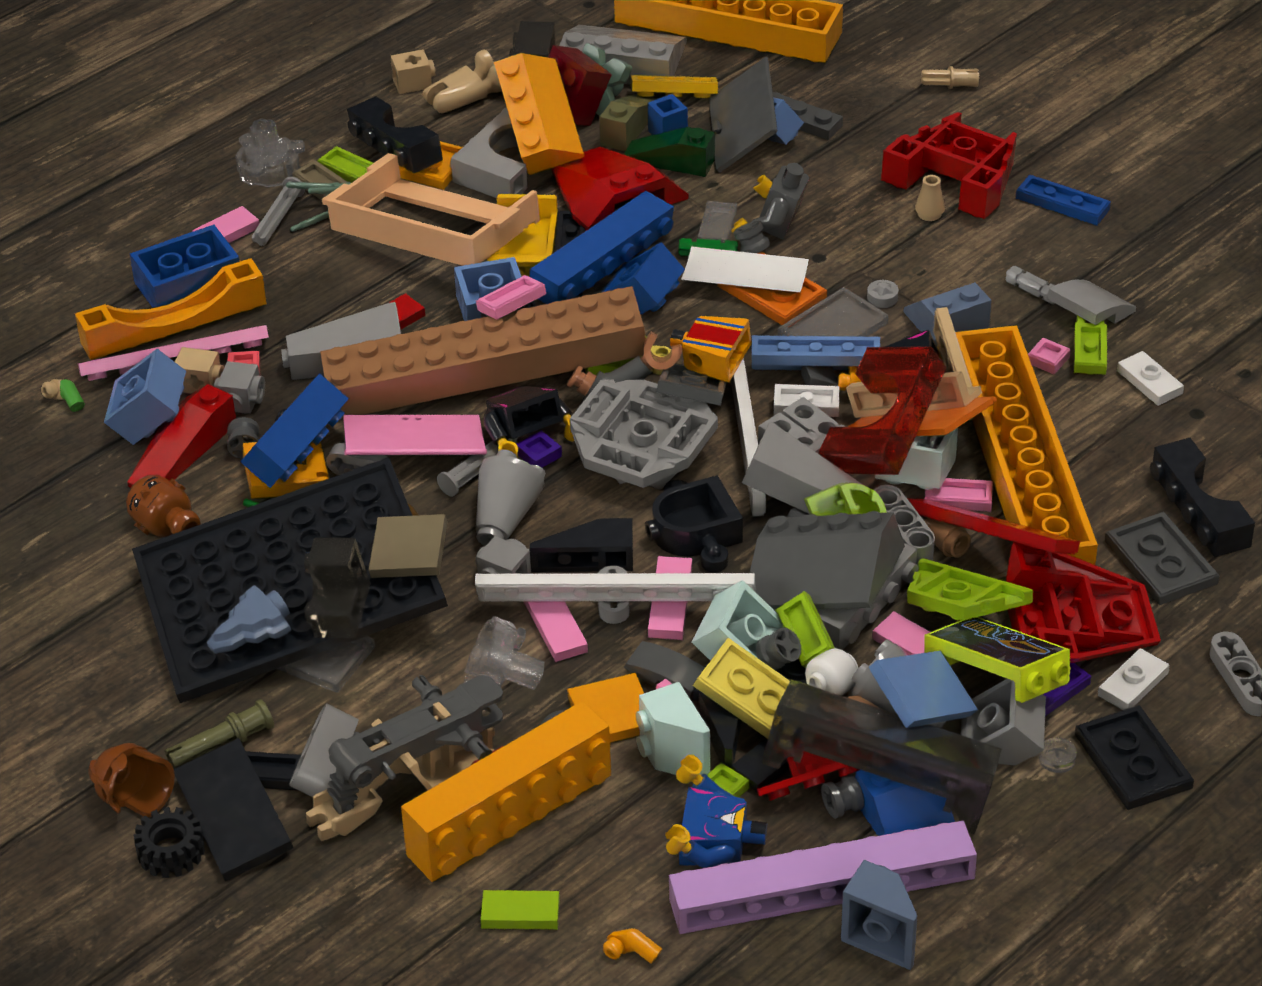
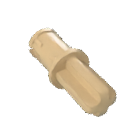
[921,66,979,89]

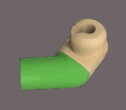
[41,379,85,412]

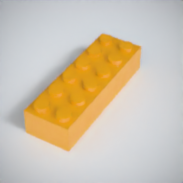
[401,701,611,882]

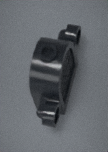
[645,475,743,573]

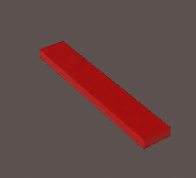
[907,498,1080,554]

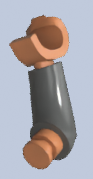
[567,331,682,401]

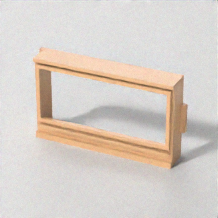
[322,153,540,266]

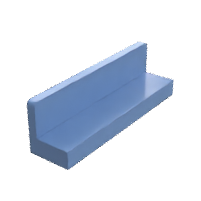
[751,335,881,371]

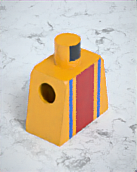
[670,316,752,382]

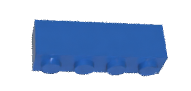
[240,373,349,488]

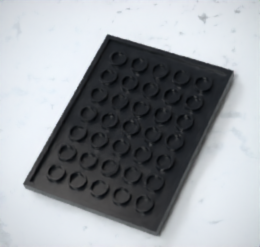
[132,457,448,703]

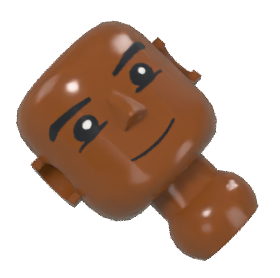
[126,475,201,537]

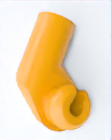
[838,366,865,391]
[603,928,663,964]

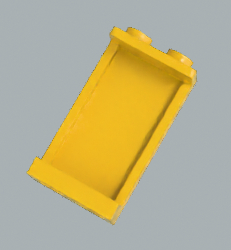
[487,194,558,277]

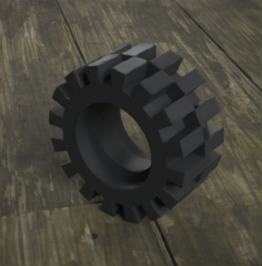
[134,807,205,878]

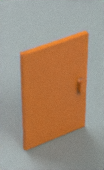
[846,396,997,440]

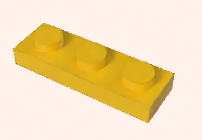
[631,75,718,98]

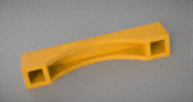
[75,258,267,360]

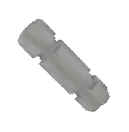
[1005,266,1055,304]

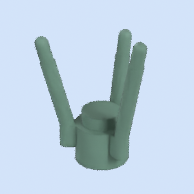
[286,182,351,232]

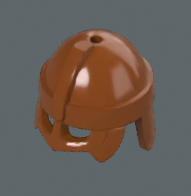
[88,743,175,817]

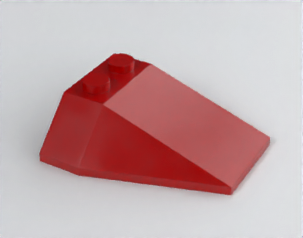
[551,147,689,231]
[1006,542,1161,663]

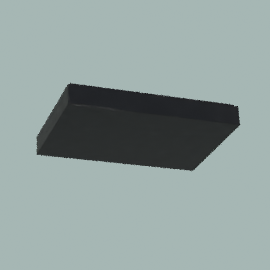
[1075,705,1194,810]

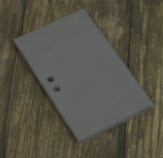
[709,57,778,173]

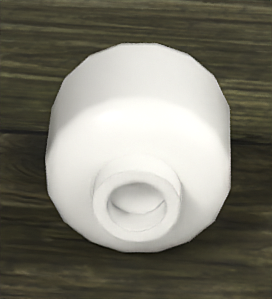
[805,648,858,700]

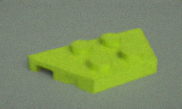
[907,558,1033,620]

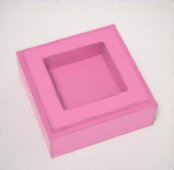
[1028,338,1071,374]

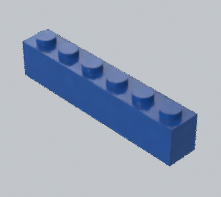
[529,191,674,304]

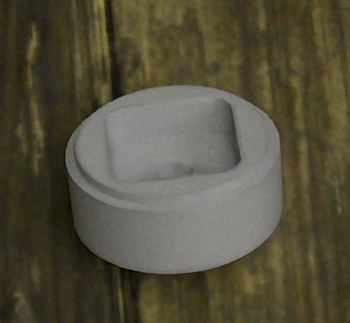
[867,280,899,308]

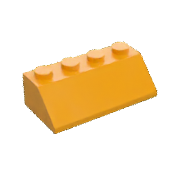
[494,53,585,175]

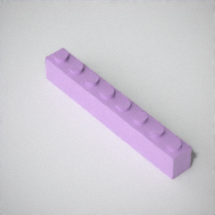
[669,820,977,934]

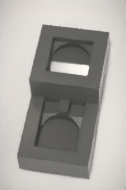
[624,641,704,697]

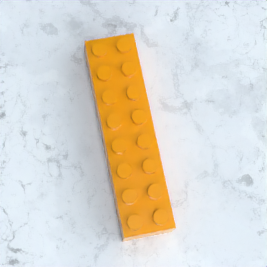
[614,0,843,63]

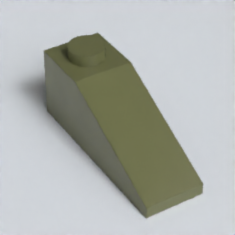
[599,94,657,152]

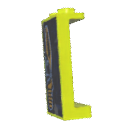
[924,617,1070,703]

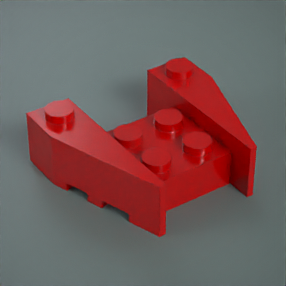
[881,112,1017,219]

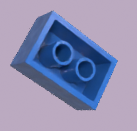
[130,225,240,308]

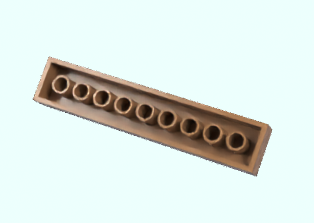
[320,286,646,419]

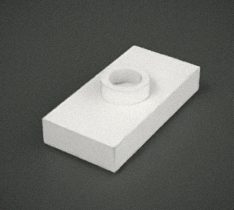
[1117,351,1184,406]
[1098,648,1170,710]

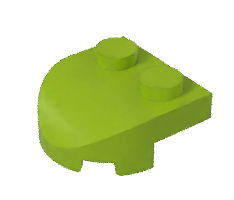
[804,482,887,516]

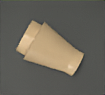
[915,175,945,221]

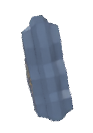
[207,585,291,654]

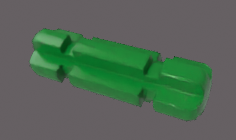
[678,238,738,257]

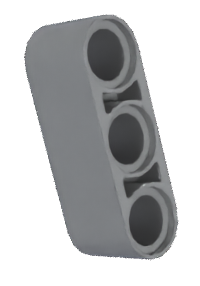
[874,485,935,570]
[289,703,359,797]

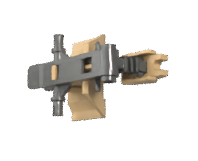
[306,675,503,841]

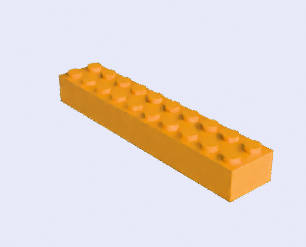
[955,325,1098,565]

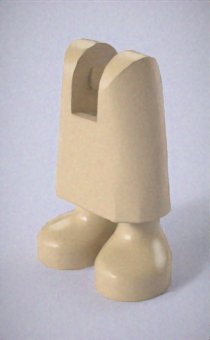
[423,49,502,113]

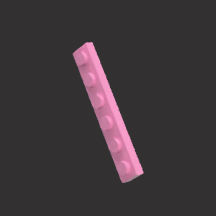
[78,325,269,381]

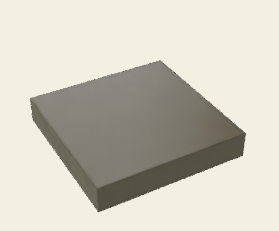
[369,514,447,578]

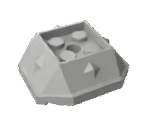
[570,380,718,490]

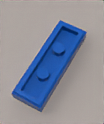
[1016,175,1111,226]

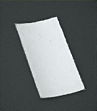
[681,246,809,293]

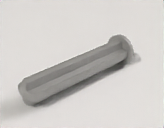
[252,177,305,246]
[437,437,518,497]

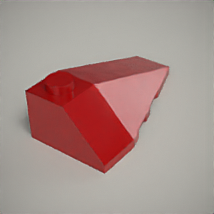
[127,384,236,488]

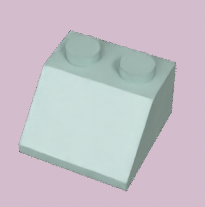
[691,580,784,661]
[636,682,710,775]

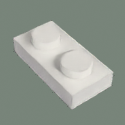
[774,384,839,417]

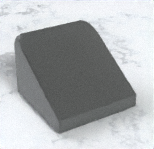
[801,366,838,386]

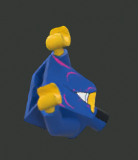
[665,755,767,869]

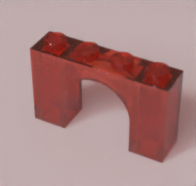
[818,347,947,475]

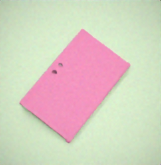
[343,415,487,455]

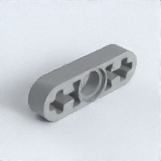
[1209,632,1262,716]

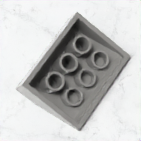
[559,25,687,84]

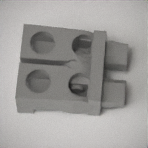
[758,397,857,466]

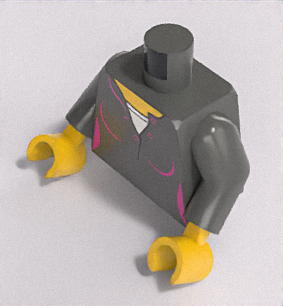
[731,163,810,239]

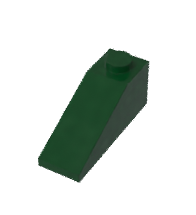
[624,127,715,177]

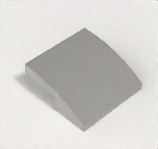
[1048,279,1136,325]

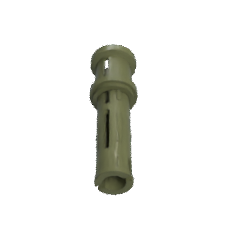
[164,699,275,769]

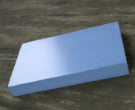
[869,651,978,728]

